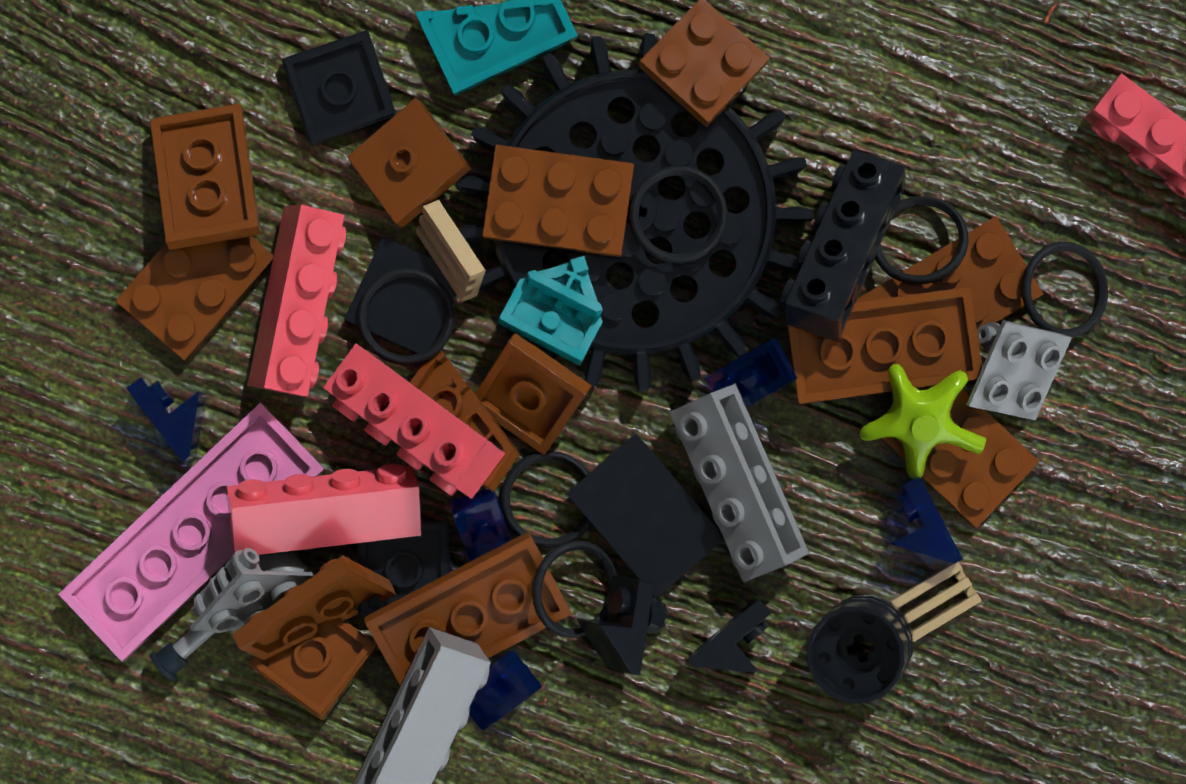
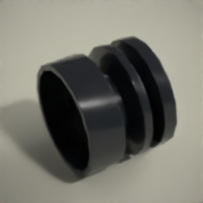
[807,595,914,703]

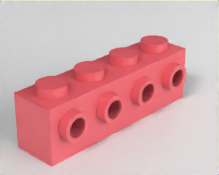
[1084,73,1186,198]
[247,205,346,397]
[323,343,505,499]
[226,464,421,555]

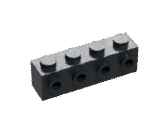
[780,149,906,342]

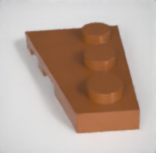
[410,350,520,492]
[233,555,397,660]

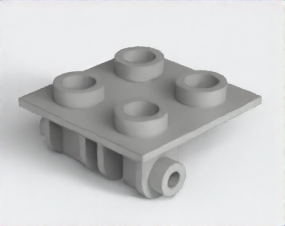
[966,320,1072,420]
[190,548,313,633]

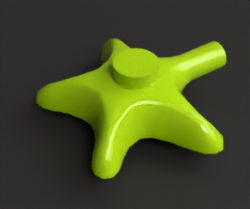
[859,364,986,480]

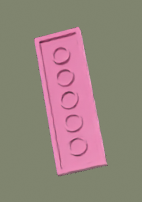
[58,402,326,661]

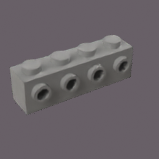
[669,384,809,582]
[354,627,491,784]

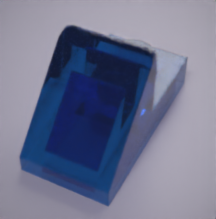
[704,337,798,408]
[126,377,206,463]
[887,477,963,564]
[449,489,512,562]
[469,650,542,732]

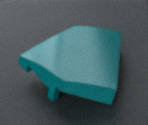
[497,256,603,366]

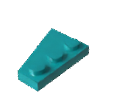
[415,0,578,97]

